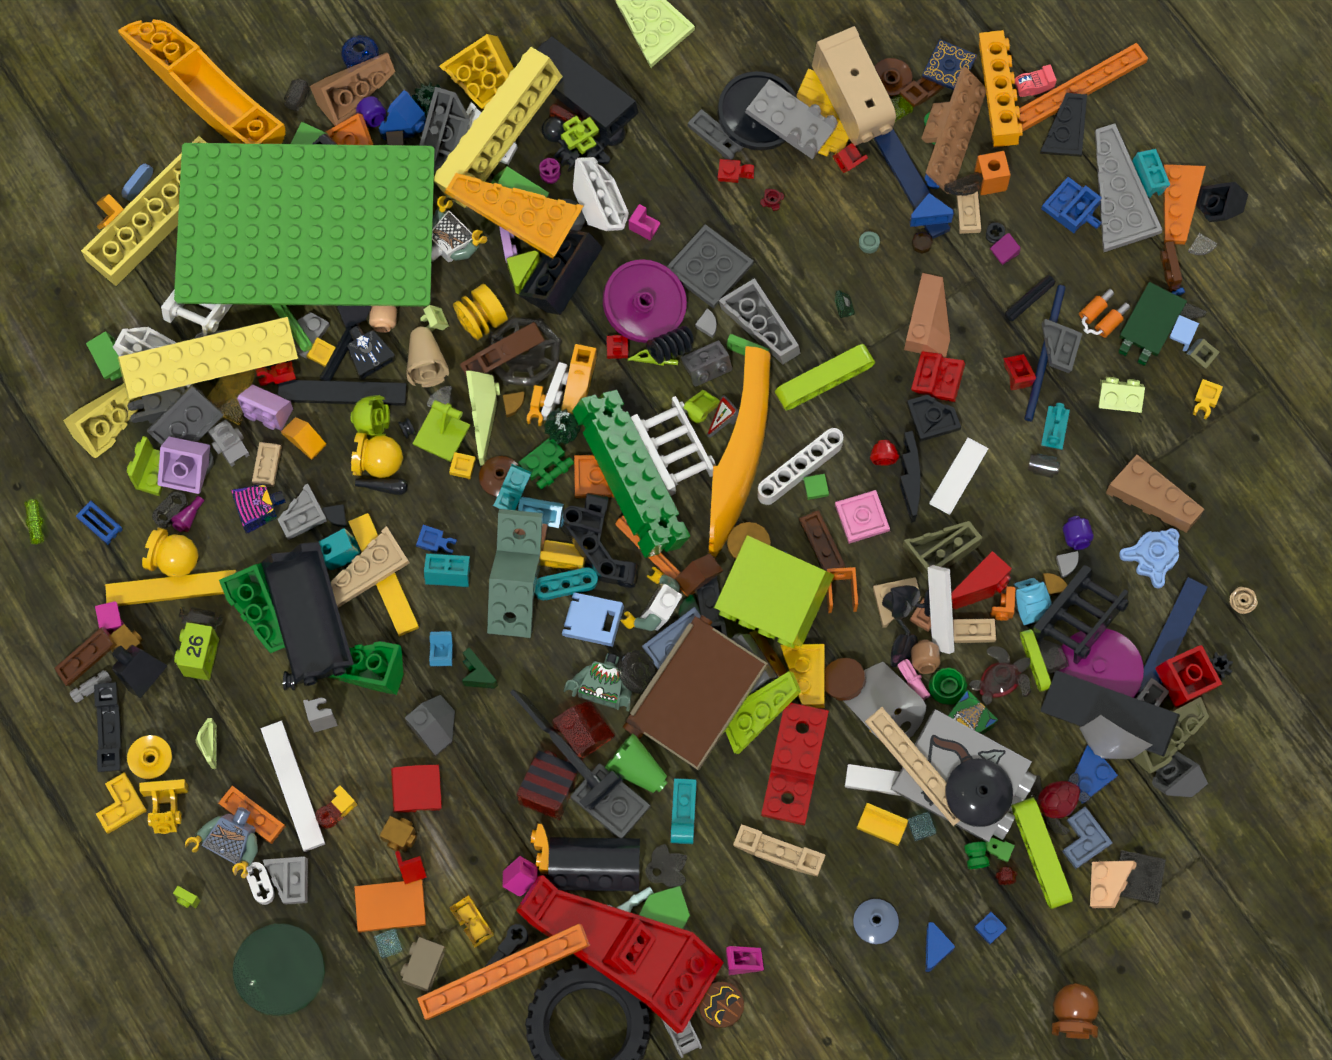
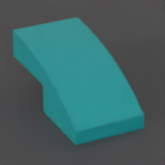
[493,464,532,510]

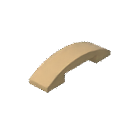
[733,824,826,876]

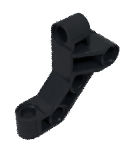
[560,493,639,588]

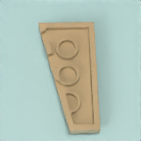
[331,526,409,608]

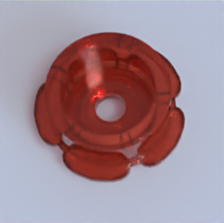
[996,867,1018,885]

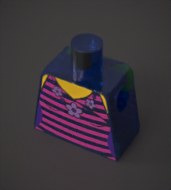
[231,484,286,534]

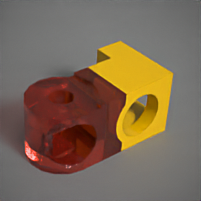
[315,786,357,829]

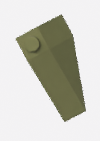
[1133,697,1209,773]

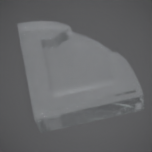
[1188,233,1218,255]
[427,386,452,407]

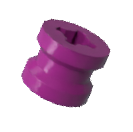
[539,158,560,184]

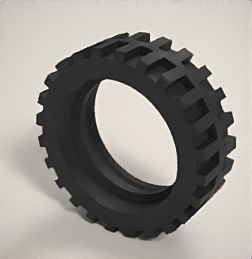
[525,964,650,1060]

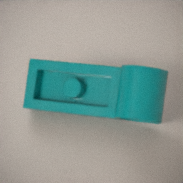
[671,779,696,844]

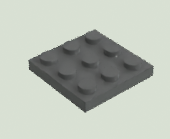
[667,224,754,309]

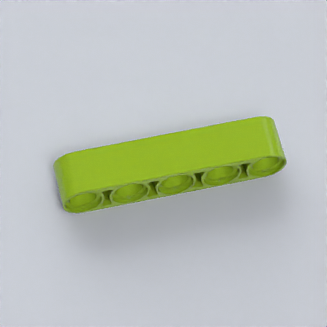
[775,344,875,411]
[1011,797,1073,909]

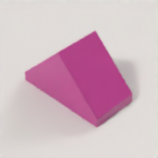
[726,946,764,975]

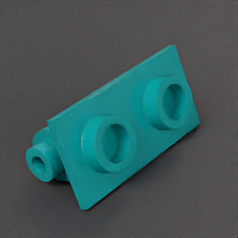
[1041,403,1070,450]

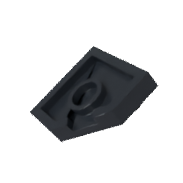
[906,395,961,442]

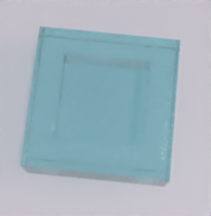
[907,812,937,841]

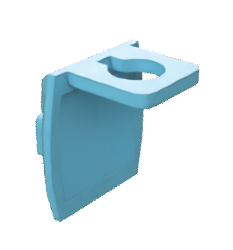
[1014,578,1052,625]

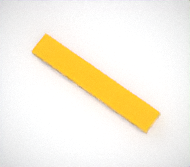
[348,513,419,637]
[105,570,237,606]

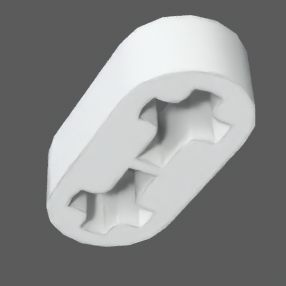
[247,862,275,905]

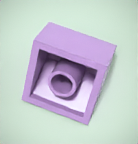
[158,437,210,494]

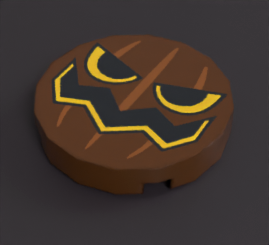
[699,982,744,1028]

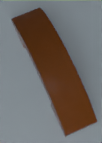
[899,77,945,107]

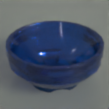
[342,35,379,68]

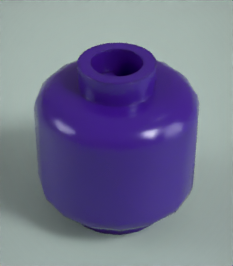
[356,96,386,127]
[1063,516,1094,550]

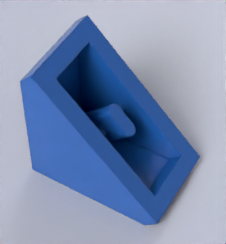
[910,193,954,227]
[925,922,955,972]

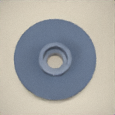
[853,899,899,944]

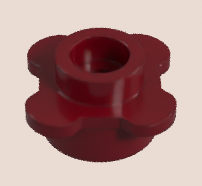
[760,188,784,211]

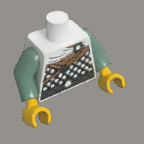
[432,196,487,262]
[620,567,682,631]

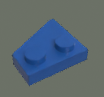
[1070,745,1118,804]

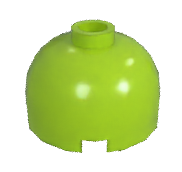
[351,395,390,438]

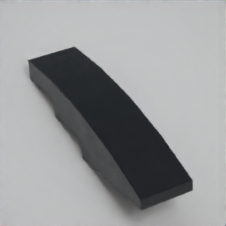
[899,431,920,523]

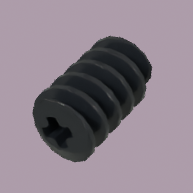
[646,326,694,364]

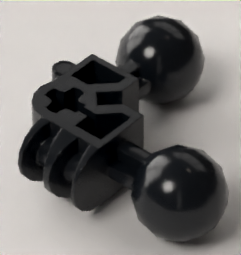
[541,116,626,172]

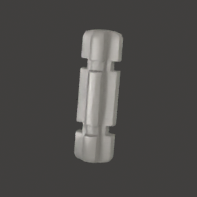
[70,670,112,702]

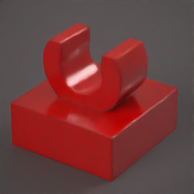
[607,335,628,359]

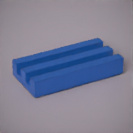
[76,501,123,545]

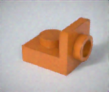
[991,587,1015,621]

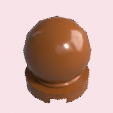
[1052,983,1099,1039]

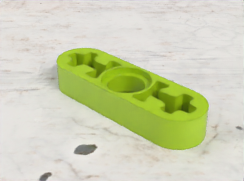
[1020,629,1051,692]

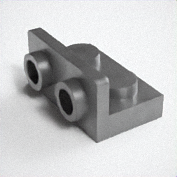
[681,340,732,387]

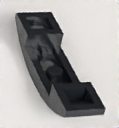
[692,557,727,636]
[94,682,122,773]

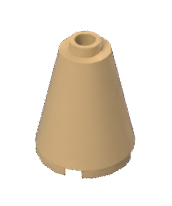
[406,327,449,387]

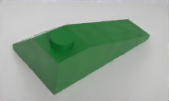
[219,563,285,653]
[329,641,404,695]

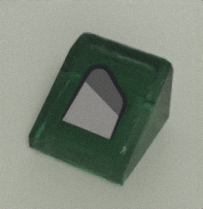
[835,290,855,318]

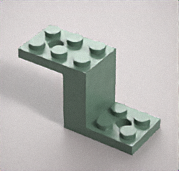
[487,509,543,638]

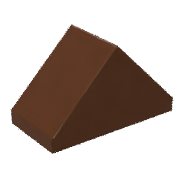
[675,554,723,596]

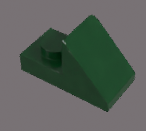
[462,648,498,689]

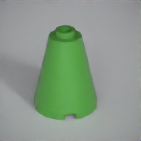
[605,733,668,793]

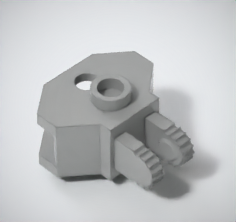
[208,420,249,467]

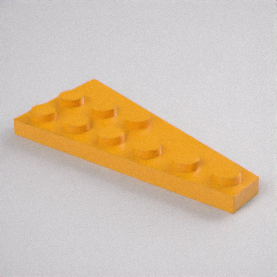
[444,173,584,259]

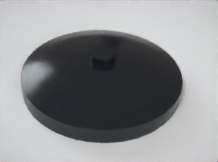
[717,71,798,151]

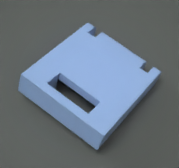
[562,593,624,647]

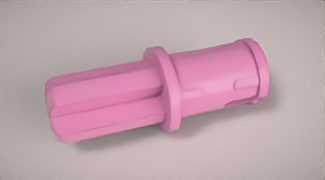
[898,659,930,700]

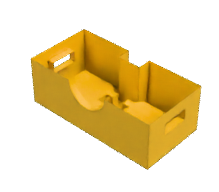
[449,895,494,948]

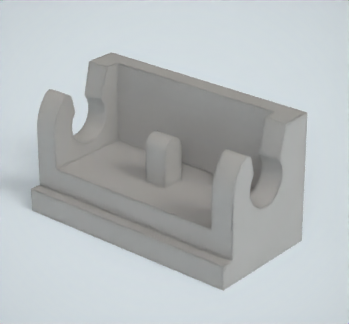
[303,698,338,732]

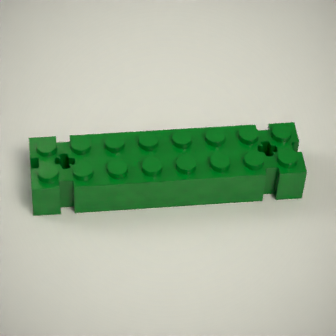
[572,390,691,558]

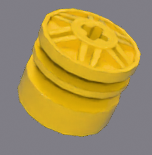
[453,284,508,341]

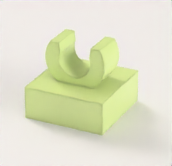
[421,305,449,331]

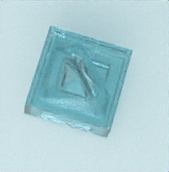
[374,929,403,959]

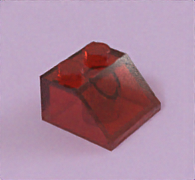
[552,701,615,760]

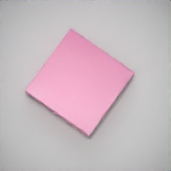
[835,490,890,544]

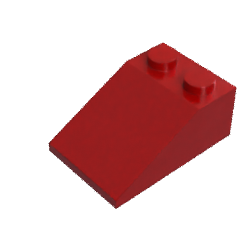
[951,551,1012,610]

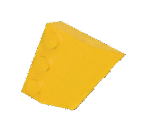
[439,34,514,109]

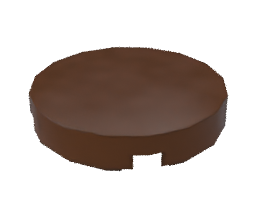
[825,658,866,701]

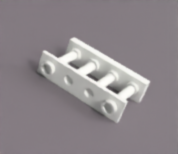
[161,289,233,336]
[631,396,716,496]

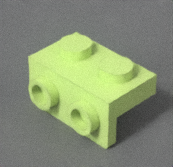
[1098,377,1145,413]

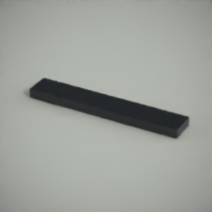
[278,380,407,406]

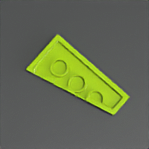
[725,671,801,754]

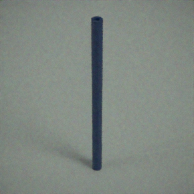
[1024,285,1066,422]

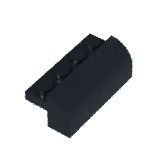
[548,837,640,891]

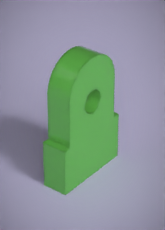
[986,838,1015,863]

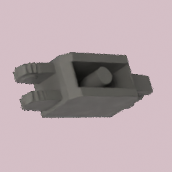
[127,386,204,423]

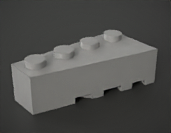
[718,278,801,364]

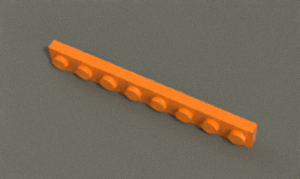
[1003,43,1148,132]
[417,924,590,1020]

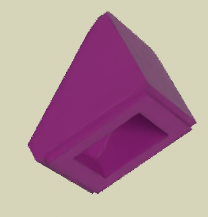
[990,233,1021,265]

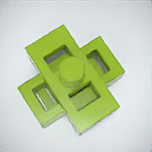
[561,116,599,154]

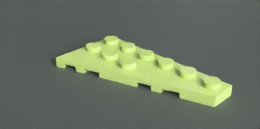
[615,0,695,68]

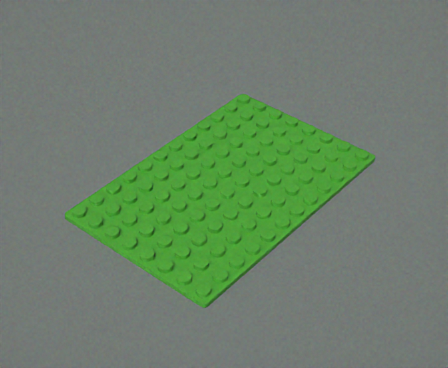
[174,143,435,306]

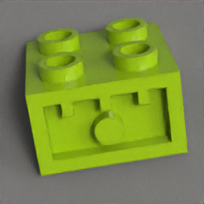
[127,436,163,496]

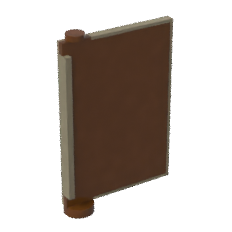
[622,615,769,770]

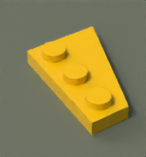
[780,644,825,708]

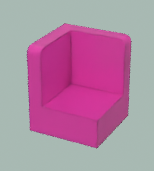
[629,204,660,241]
[95,601,124,635]
[503,856,537,896]

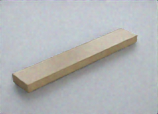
[864,707,960,826]

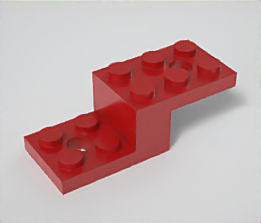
[761,703,829,826]

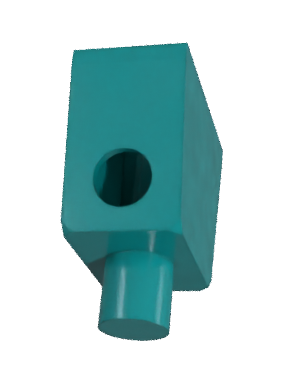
[319,528,361,570]

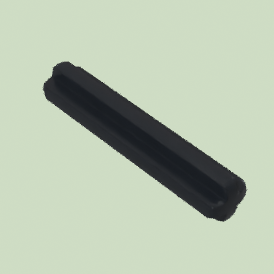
[1005,275,1055,321]
[320,326,353,381]

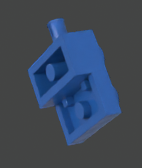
[1041,177,1102,233]

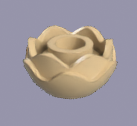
[1230,587,1258,614]

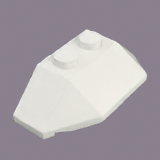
[573,157,629,231]
[113,327,192,389]

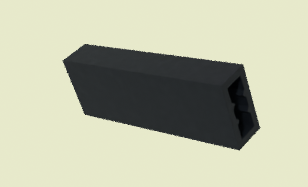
[536,36,639,139]

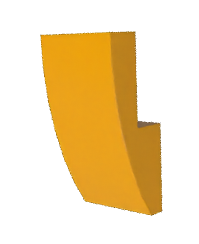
[531,824,549,875]

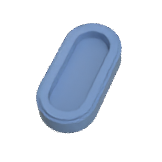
[122,163,153,201]

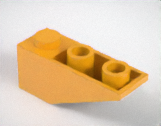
[561,344,597,414]

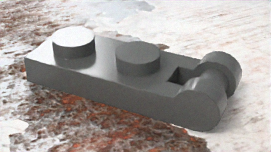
[688,109,744,160]

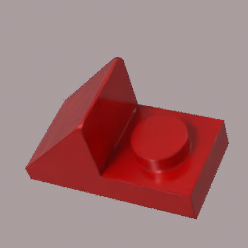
[1003,354,1036,390]

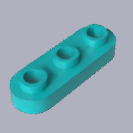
[534,568,598,600]

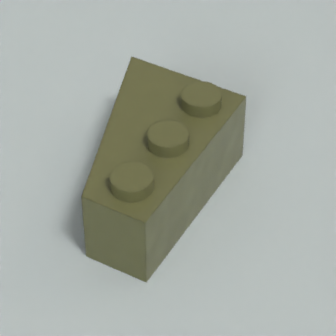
[902,521,982,582]

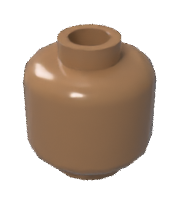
[911,640,941,674]

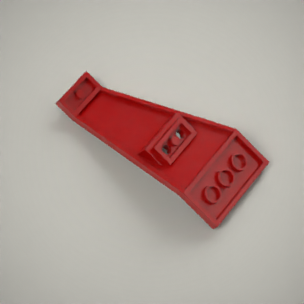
[516,875,724,1034]

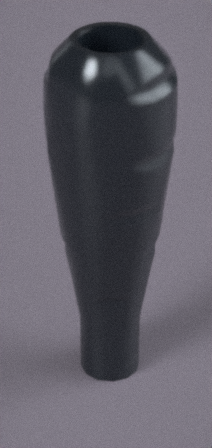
[355,478,408,495]

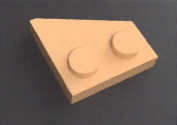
[1090,861,1136,908]

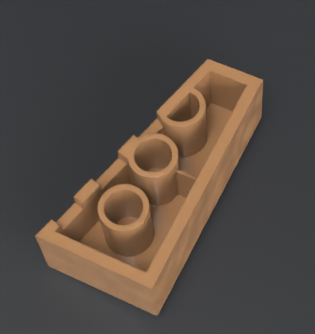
[1106,455,1204,533]

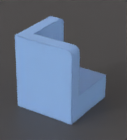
[1170,315,1199,352]

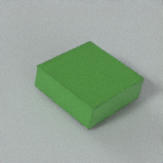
[803,474,829,500]

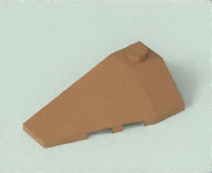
[310,53,395,126]

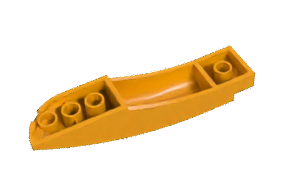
[118,19,286,144]

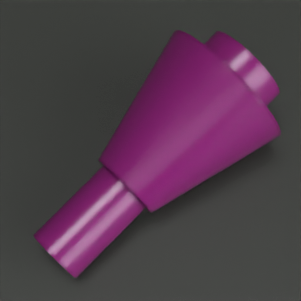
[171,496,204,532]

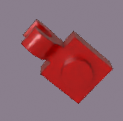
[718,159,754,183]
[256,362,296,386]

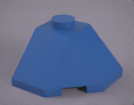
[379,90,426,140]

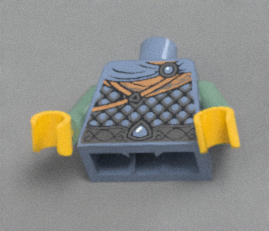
[185,807,258,878]

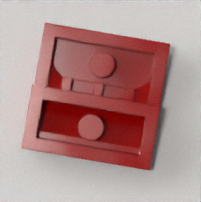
[911,351,965,402]
[391,765,442,813]

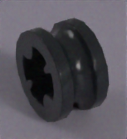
[986,223,1005,244]
[398,418,416,439]
[283,671,297,690]

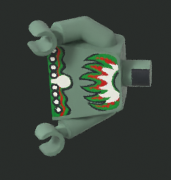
[563,653,632,711]

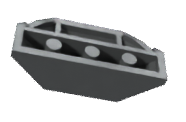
[419,87,470,173]

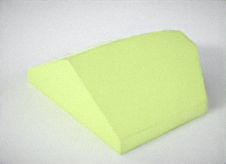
[196,718,217,769]

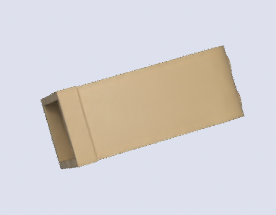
[812,26,896,146]

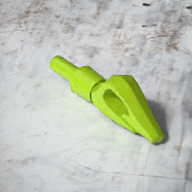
[627,349,678,366]

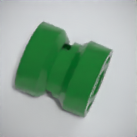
[964,842,990,869]

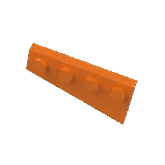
[326,113,373,145]
[1163,164,1206,245]

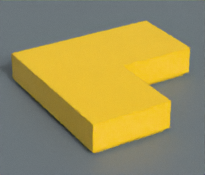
[96,772,147,834]

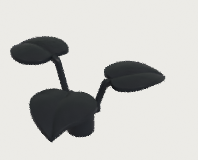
[882,585,931,667]

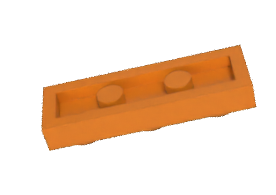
[218,786,286,844]

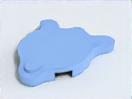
[1119,528,1180,588]

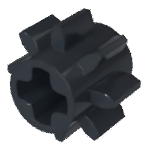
[1209,652,1233,681]

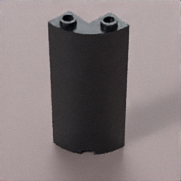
[261,542,354,686]

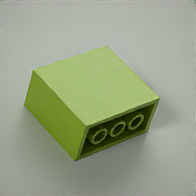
[714,535,834,648]

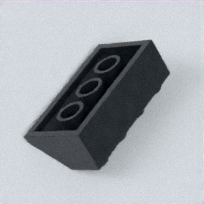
[519,230,602,315]

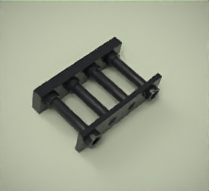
[1033,565,1129,664]

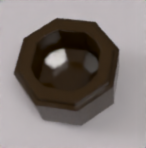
[912,231,933,254]

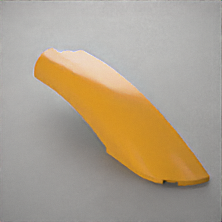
[709,346,771,559]

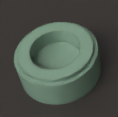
[859,231,880,253]

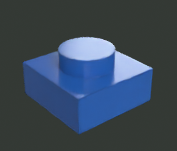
[974,912,1007,945]

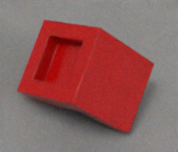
[832,143,868,173]
[395,851,427,884]

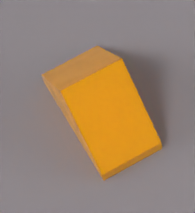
[281,417,326,460]

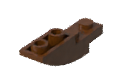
[460,322,545,377]

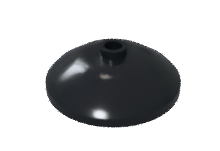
[945,758,1013,827]

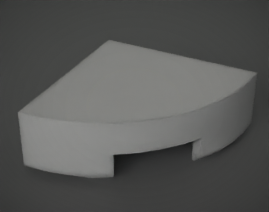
[695,309,716,338]
[1056,551,1079,578]

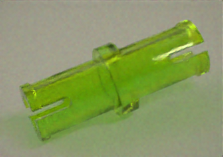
[24,499,44,544]

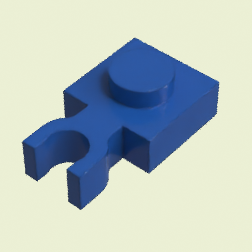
[416,525,457,555]

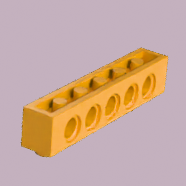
[979,30,1023,147]

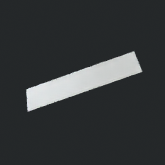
[929,438,989,515]

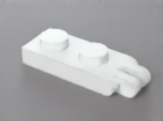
[541,362,568,421]

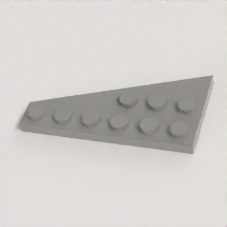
[1095,124,1162,253]

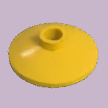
[127,735,172,779]

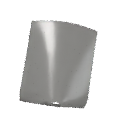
[844,662,926,740]
[1079,715,1152,759]

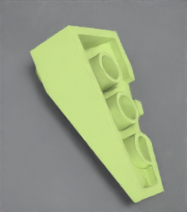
[466,371,500,466]

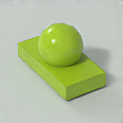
[683,390,720,423]

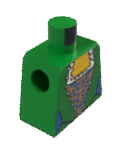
[948,690,998,735]

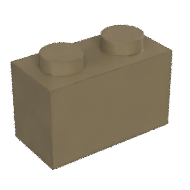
[400,937,446,993]

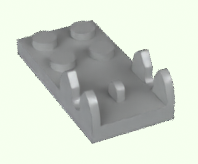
[745,79,837,159]

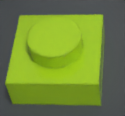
[173,886,201,908]

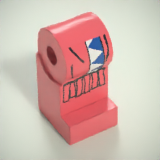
[1015,64,1056,97]

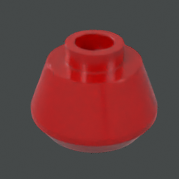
[870,440,899,466]

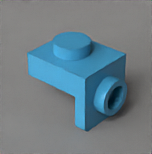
[429,631,453,666]

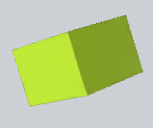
[506,251,540,294]

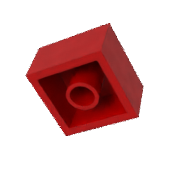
[1155,645,1222,707]

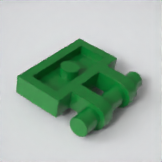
[518,437,574,490]

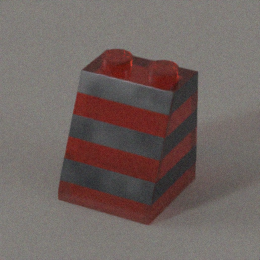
[516,750,580,820]

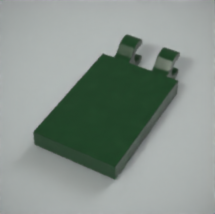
[1118,282,1187,366]

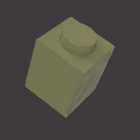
[1184,339,1220,369]

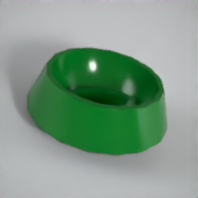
[929,667,967,705]

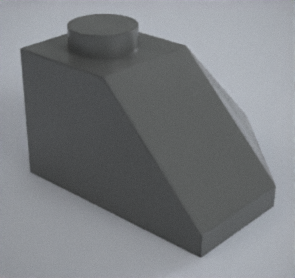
[405,695,455,756]
[1152,751,1208,797]

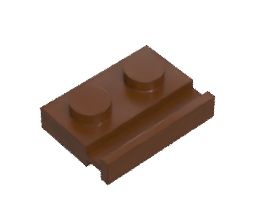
[1160,241,1182,292]

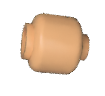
[369,306,397,333]

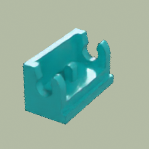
[1132,149,1170,198]
[424,553,470,587]

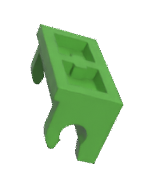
[86,331,122,381]

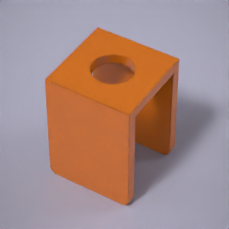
[974,151,1011,195]
[827,567,858,613]

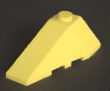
[63,383,142,458]

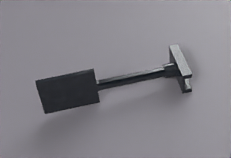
[510,689,623,810]

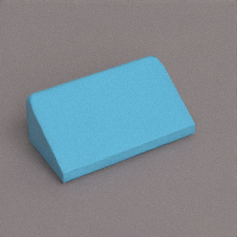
[518,497,564,528]

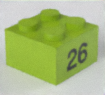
[175,622,219,681]

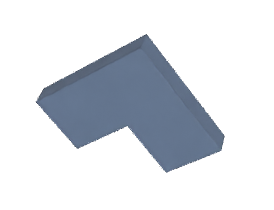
[1062,807,1113,869]

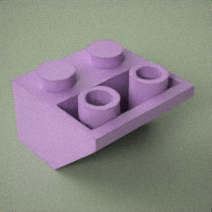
[237,385,293,431]

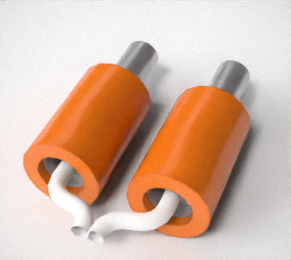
[1079,289,1130,338]

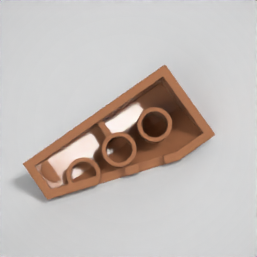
[904,273,950,358]

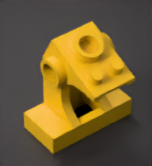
[140,779,188,834]

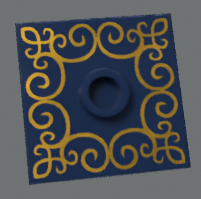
[922,40,977,90]

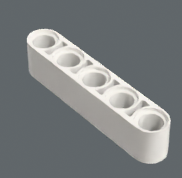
[758,428,843,505]

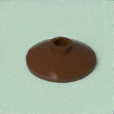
[874,58,912,96]
[479,456,519,497]

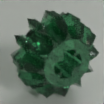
[412,82,440,117]
[543,408,581,445]

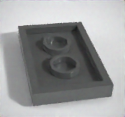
[147,385,224,445]
[570,763,650,838]

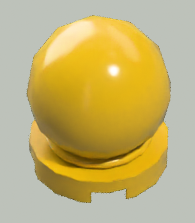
[351,432,403,478]
[142,527,198,577]

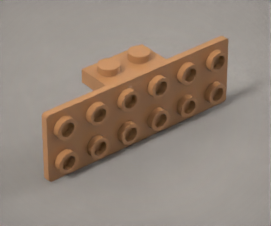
[921,67,986,194]

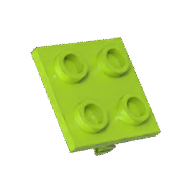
[413,400,470,462]

